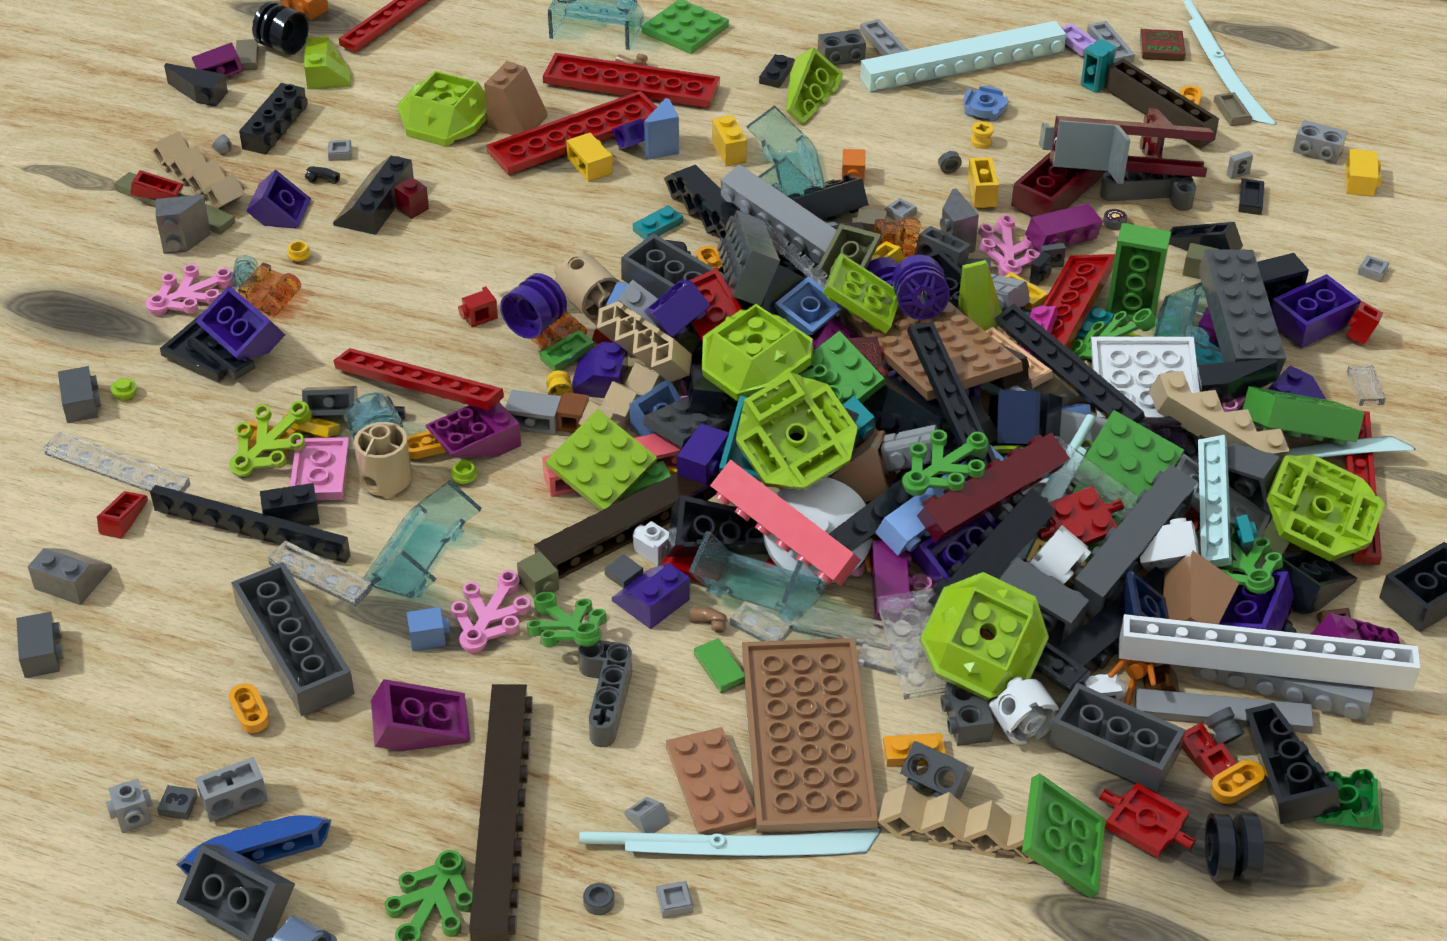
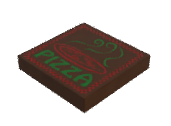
[1140,29,1186,61]

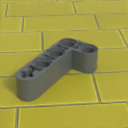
[1100,171,1196,211]
[578,640,632,747]

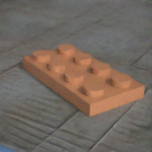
[666,727,756,835]

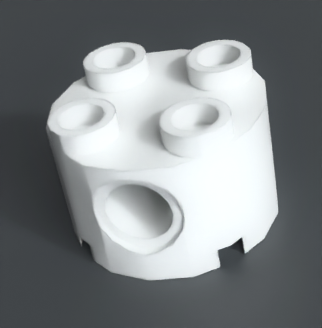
[1029,525,1091,585]
[989,677,1059,745]

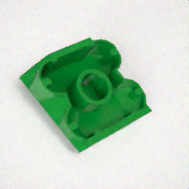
[1316,769,1384,830]

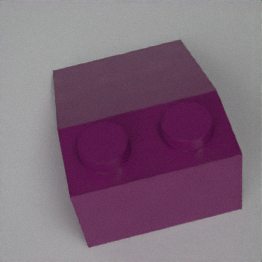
[371,679,470,751]

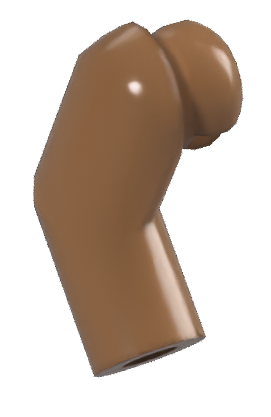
[615,53,648,66]
[690,607,727,631]

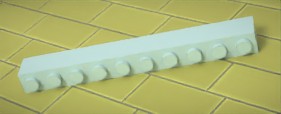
[860,21,1066,92]

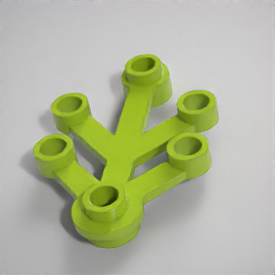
[229,401,312,477]

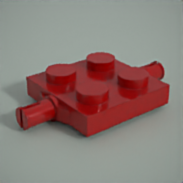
[1037,486,1124,546]
[1099,782,1196,858]

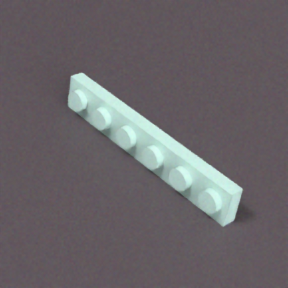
[1198,435,1232,567]

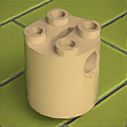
[554,250,619,319]
[354,422,412,500]

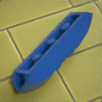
[176,815,331,876]

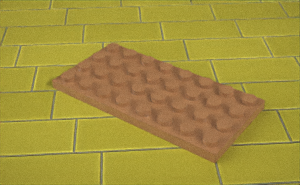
[844,291,1023,401]
[742,638,878,833]

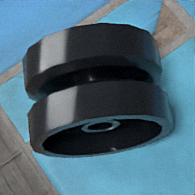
[1205,812,1264,882]

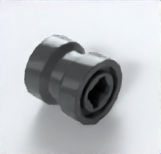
[1204,707,1244,745]

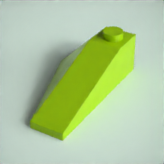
[304,36,351,89]
[786,47,843,125]
[958,260,1002,331]

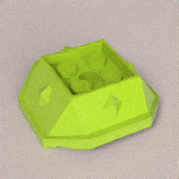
[397,71,487,147]
[702,304,814,401]
[736,372,858,491]
[1266,455,1385,561]
[919,572,1049,701]

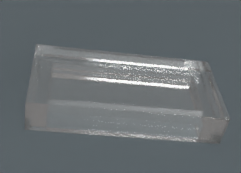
[1347,365,1386,406]

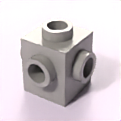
[106,779,153,833]

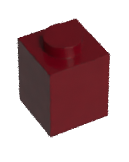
[394,177,429,219]

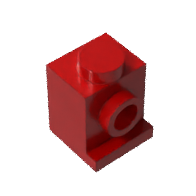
[458,286,498,327]
[1346,301,1383,345]

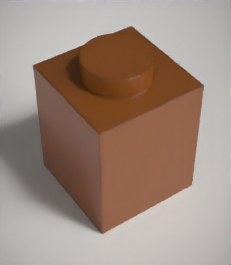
[556,392,589,433]

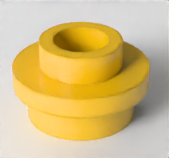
[287,241,311,262]

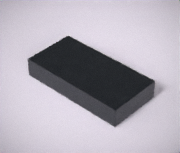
[1238,179,1264,215]

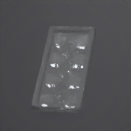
[877,588,948,700]

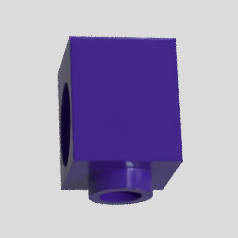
[612,118,645,150]

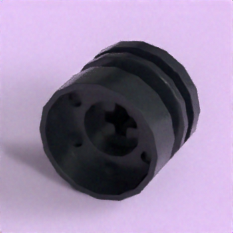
[252,1,309,55]

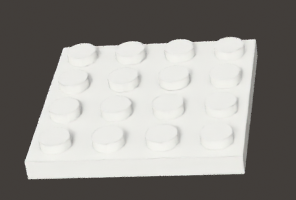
[1090,337,1200,424]

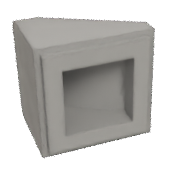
[624,797,670,833]

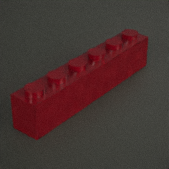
[917,432,1071,543]

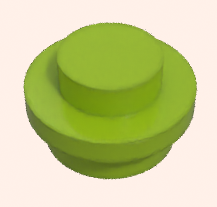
[111,378,137,401]
[451,460,478,484]

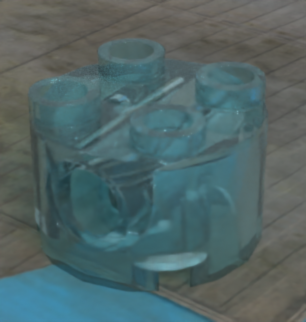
[344,392,403,440]

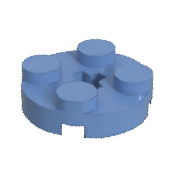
[964,86,1008,121]

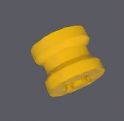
[970,121,994,149]
[546,370,573,396]

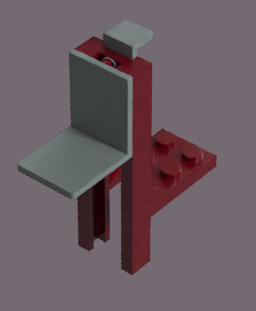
[1039,108,1214,184]

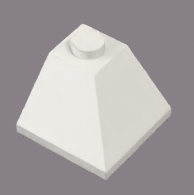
[1140,518,1201,571]

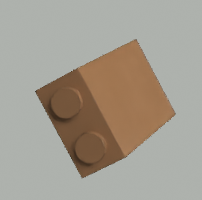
[484,61,548,135]
[828,430,898,502]
[1163,550,1239,624]

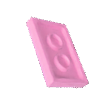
[290,437,350,500]

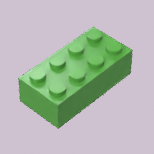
[1106,223,1171,322]
[1243,386,1365,445]

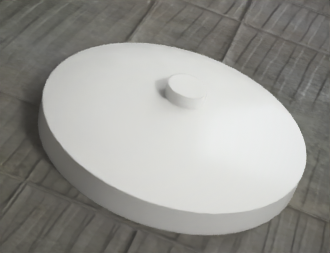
[763,477,873,584]

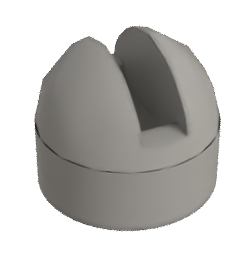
[212,134,232,154]

